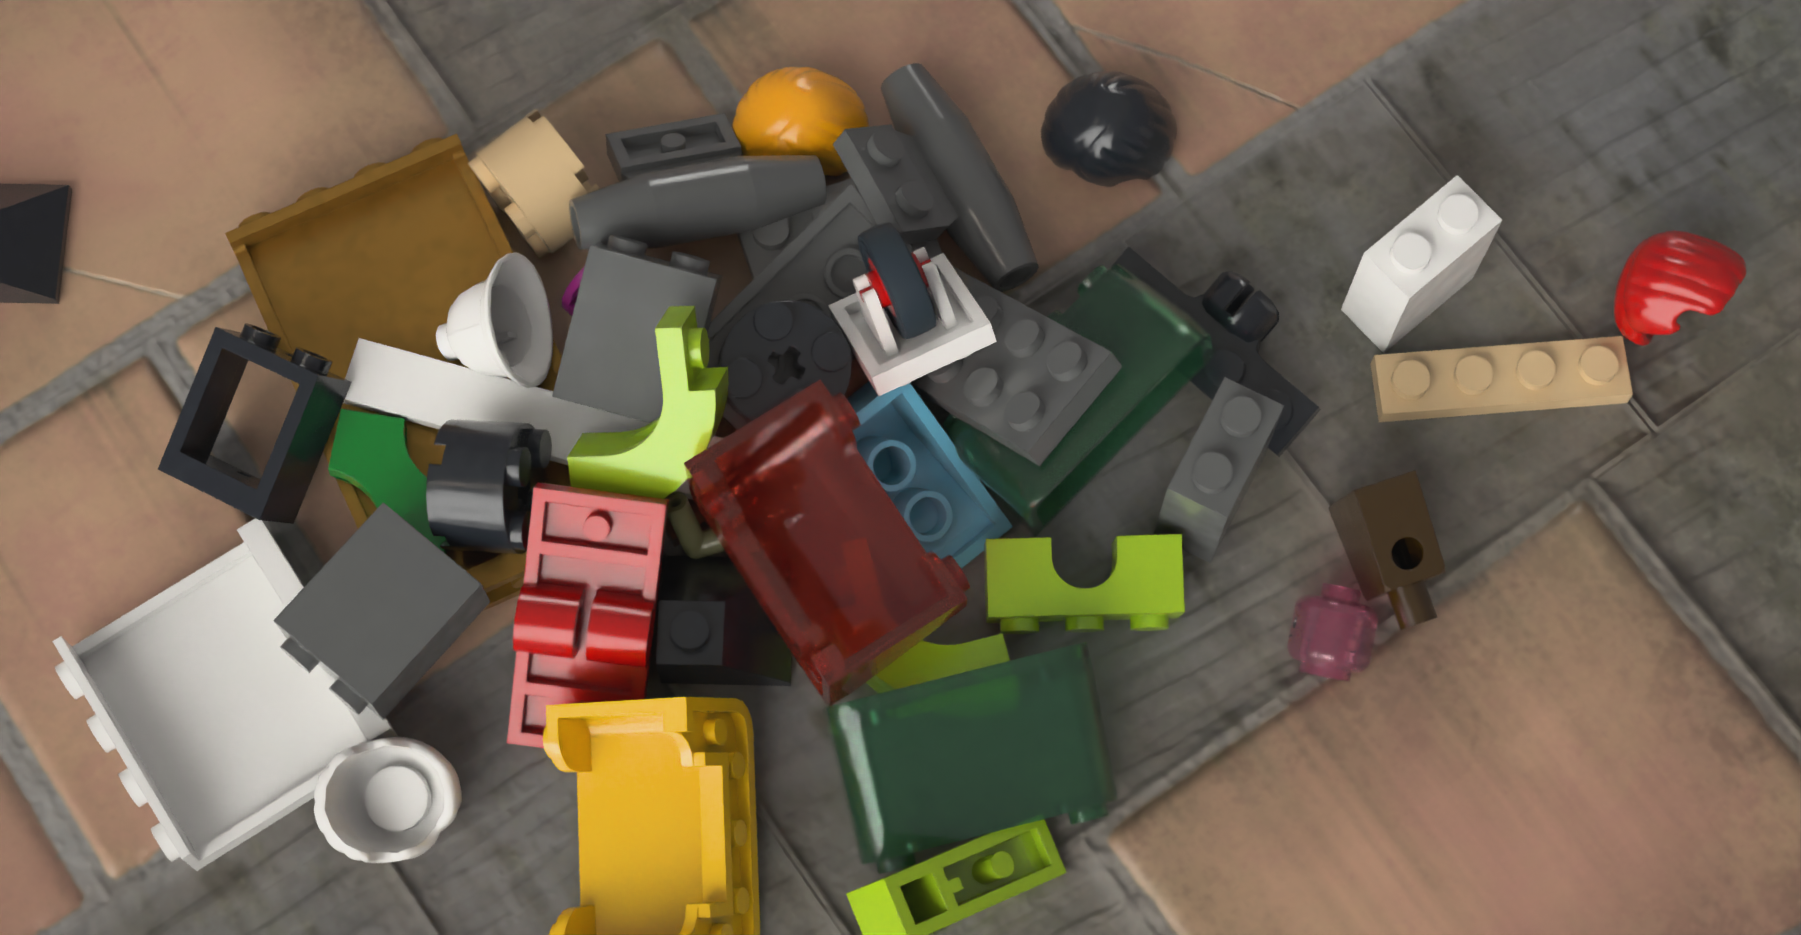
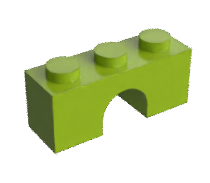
[984,534,1185,634]

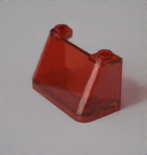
[684,380,970,707]

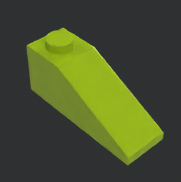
[846,811,1067,935]

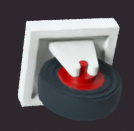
[828,222,997,396]

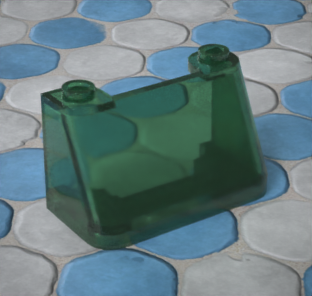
[822,642,1118,874]

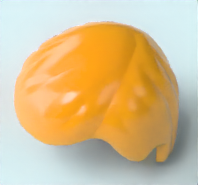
[732,67,869,177]

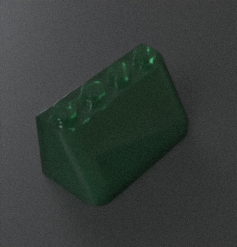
[943,264,1214,537]

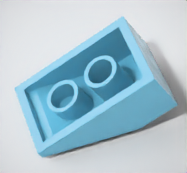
[783,381,1013,606]

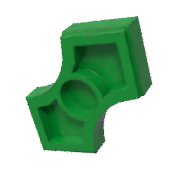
[328,409,447,554]

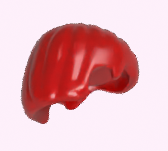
[1614,230,1747,346]

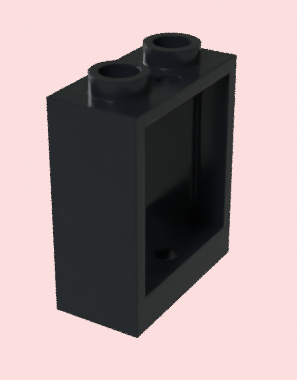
[158,323,352,524]

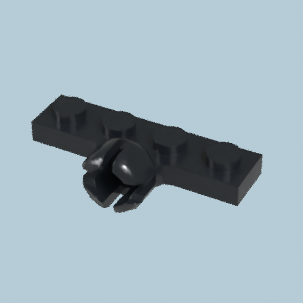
[1088,247,1321,457]

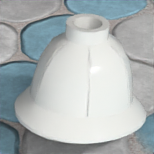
[436,252,553,388]

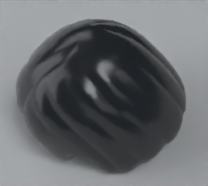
[1041,71,1177,187]

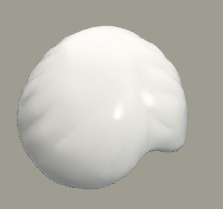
[314,737,462,863]

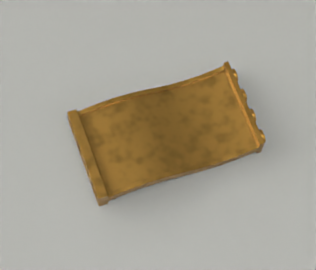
[225,133,571,611]

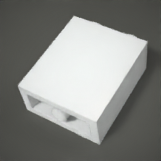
[1341,175,1502,353]

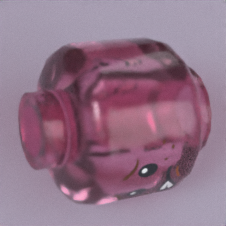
[1287,583,1378,682]

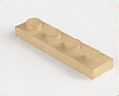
[1371,336,1633,422]

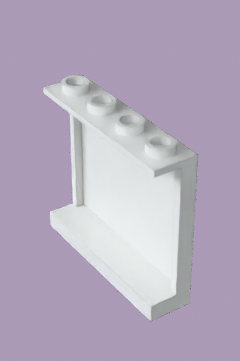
[52,518,398,871]

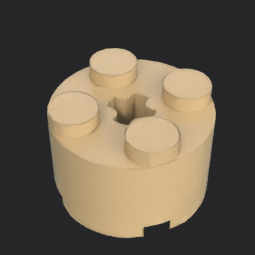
[468,109,600,259]

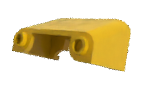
[543,697,760,935]

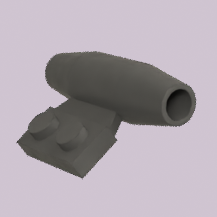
[833,63,1039,292]
[569,113,827,250]

